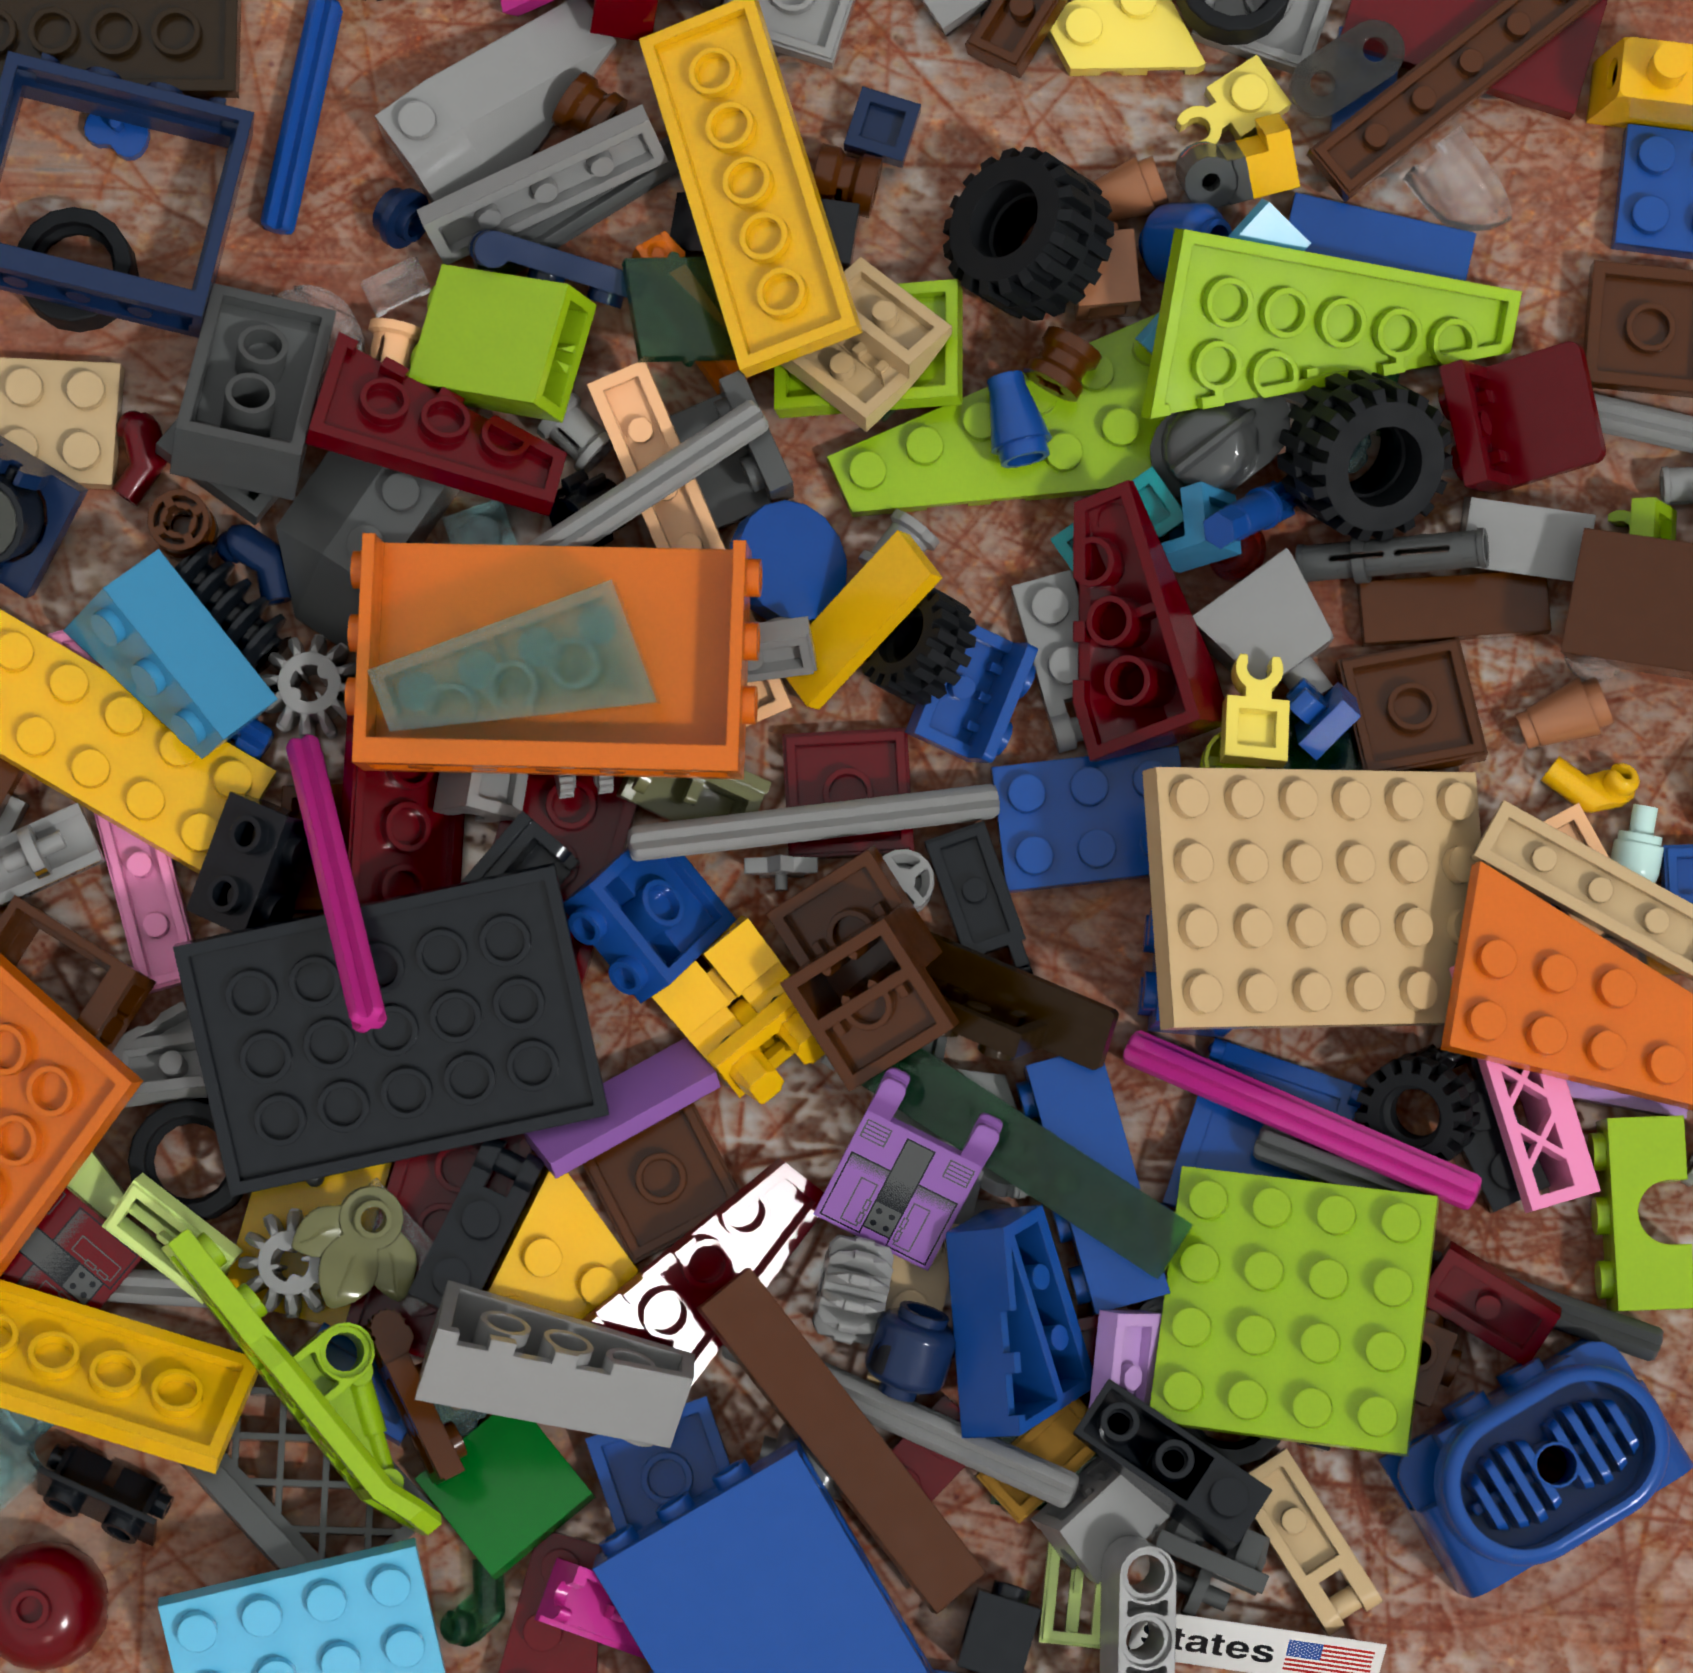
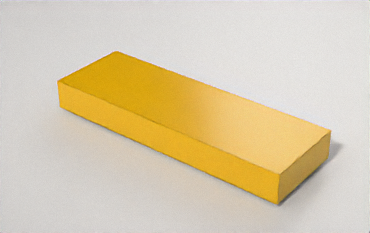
[786,530,943,710]

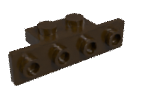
[925,932,1119,1070]

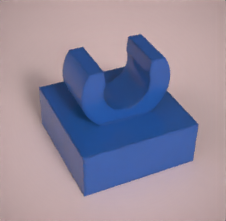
[1286,678,1361,761]

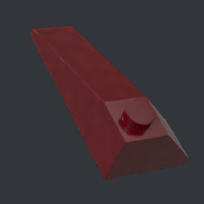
[1073,480,1224,762]

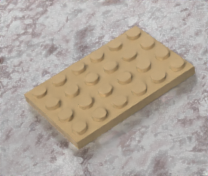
[1142,767,1481,1030]

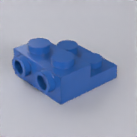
[564,822,737,1003]

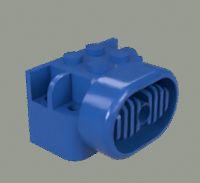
[1378,1338,1693,1598]

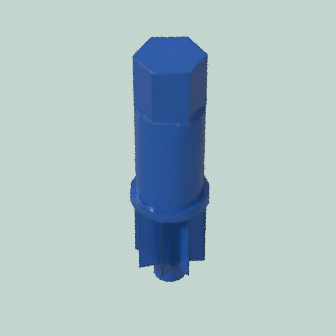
[1203,480,1296,549]

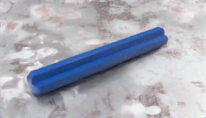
[260,0,343,235]

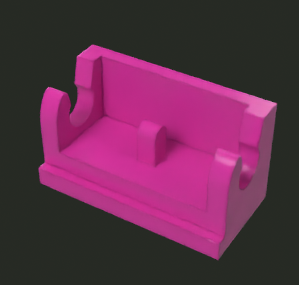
[535,1558,646,1659]

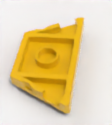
[484,1166,638,1320]

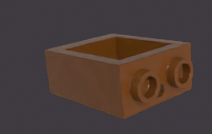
[0,895,156,1052]

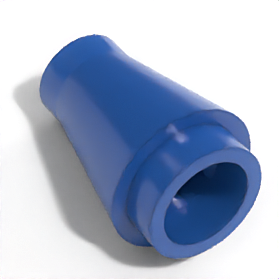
[987,370,1052,468]

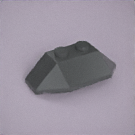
[276,451,460,648]

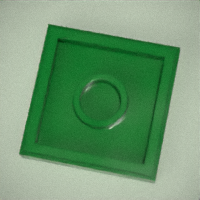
[414,1415,596,1580]

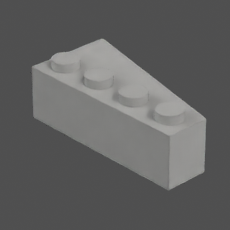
[414,1280,695,1448]

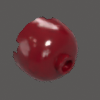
[0,1541,108,1672]

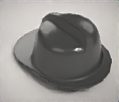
[1150,395,1291,499]

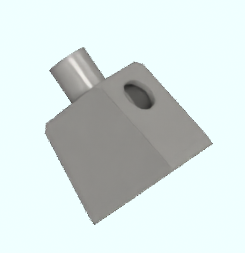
[1193,548,1334,696]

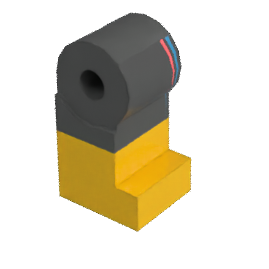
[1176,113,1300,208]

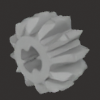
[260,634,356,739]
[238,1208,325,1318]
[812,1235,894,1345]

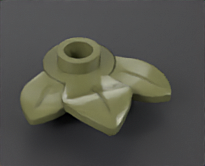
[291,1186,417,1308]

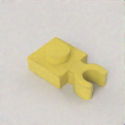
[1175,54,1292,146]
[1220,653,1290,769]

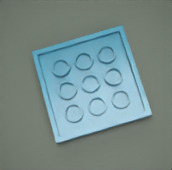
[158,1538,446,1673]

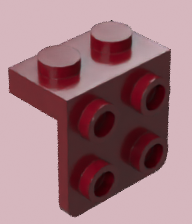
[1438,341,1606,494]

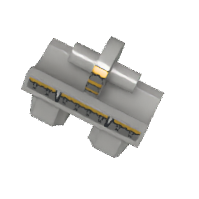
[0,802,106,908]

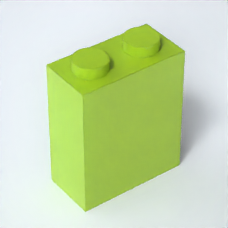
[408,264,597,423]

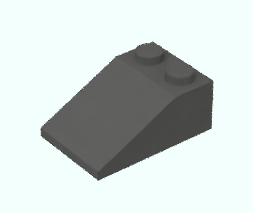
[170,283,336,501]

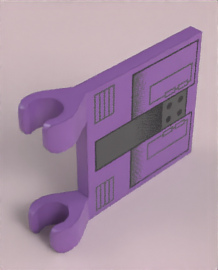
[813,1066,1003,1271]

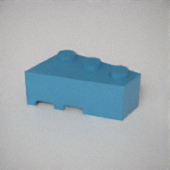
[63,549,278,759]

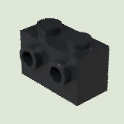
[186,791,312,931]

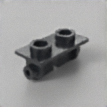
[37,1443,174,1546]

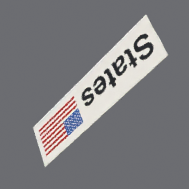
[1128,1614,1387,1673]

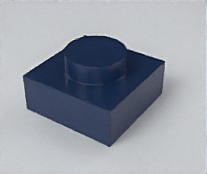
[844,86,921,169]

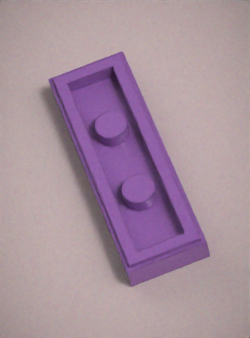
[524,1038,721,1179]

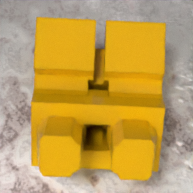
[651,915,825,1104]

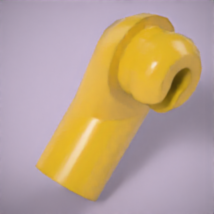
[1540,756,1640,813]

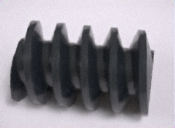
[175,543,291,674]

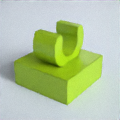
[1608,497,1677,541]

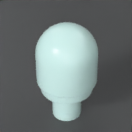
[1610,804,1664,883]

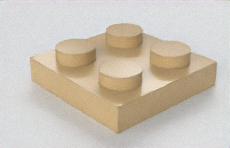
[0,357,125,490]

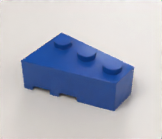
[946,1205,1093,1438]

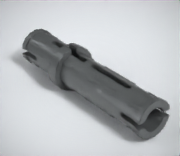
[1295,528,1489,584]

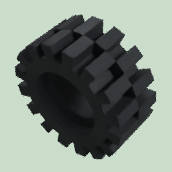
[861,588,976,705]
[1355,1052,1481,1161]

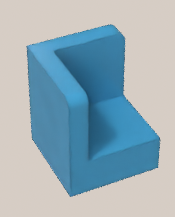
[1161,481,1242,573]

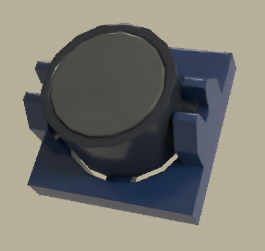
[0,435,88,598]

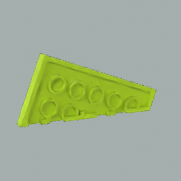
[1141,228,1522,419]
[827,313,1167,517]

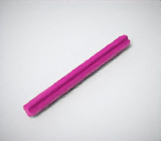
[286,734,387,1033]
[1123,1030,1482,1210]

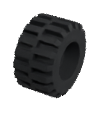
[943,147,1114,321]
[1277,370,1453,542]

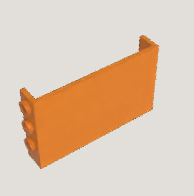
[345,533,763,779]

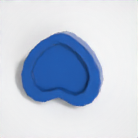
[84,114,150,161]

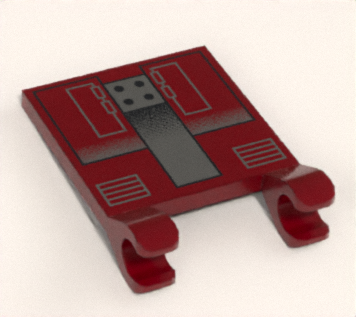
[0,1186,143,1310]

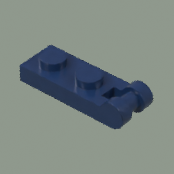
[468,229,647,309]

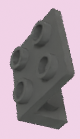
[670,370,794,531]

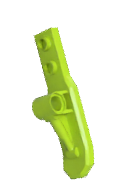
[161,1228,442,1536]

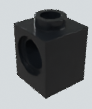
[955,1580,1042,1673]

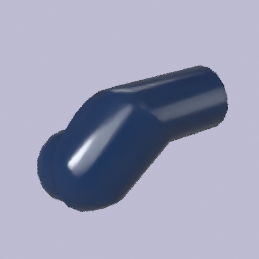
[216,524,292,606]

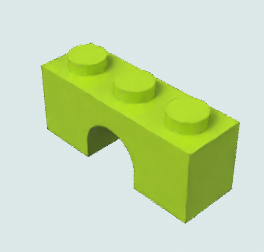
[1587,1115,1693,1312]

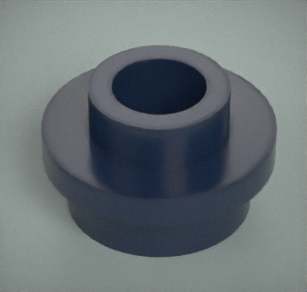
[372,188,429,249]

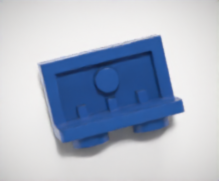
[905,625,1038,763]

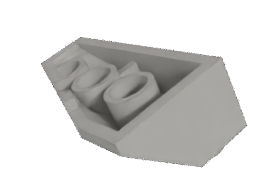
[375,0,617,203]

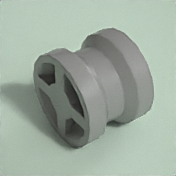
[883,849,935,912]

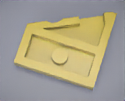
[1047,0,1206,76]

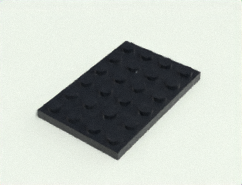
[173,862,609,1197]

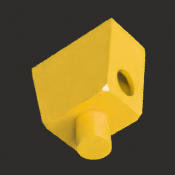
[1586,37,1693,132]

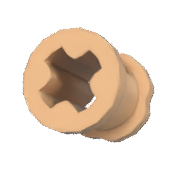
[368,318,422,375]

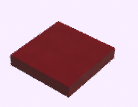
[782,728,914,859]

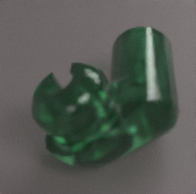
[440,1558,506,1647]

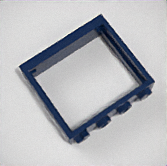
[0,51,254,338]

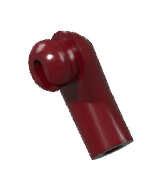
[112,410,167,506]

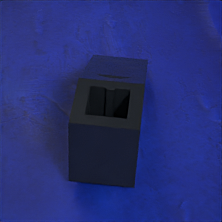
[1072,1379,1272,1554]

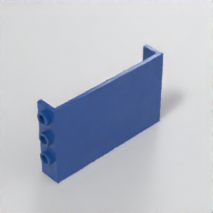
[592,1438,935,1673]

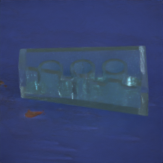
[367,579,661,732]

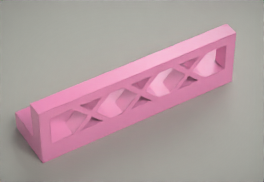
[1449,966,1601,1213]

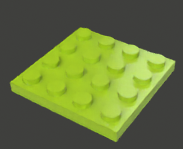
[1150,1166,1439,1457]

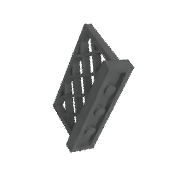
[180,1323,438,1570]

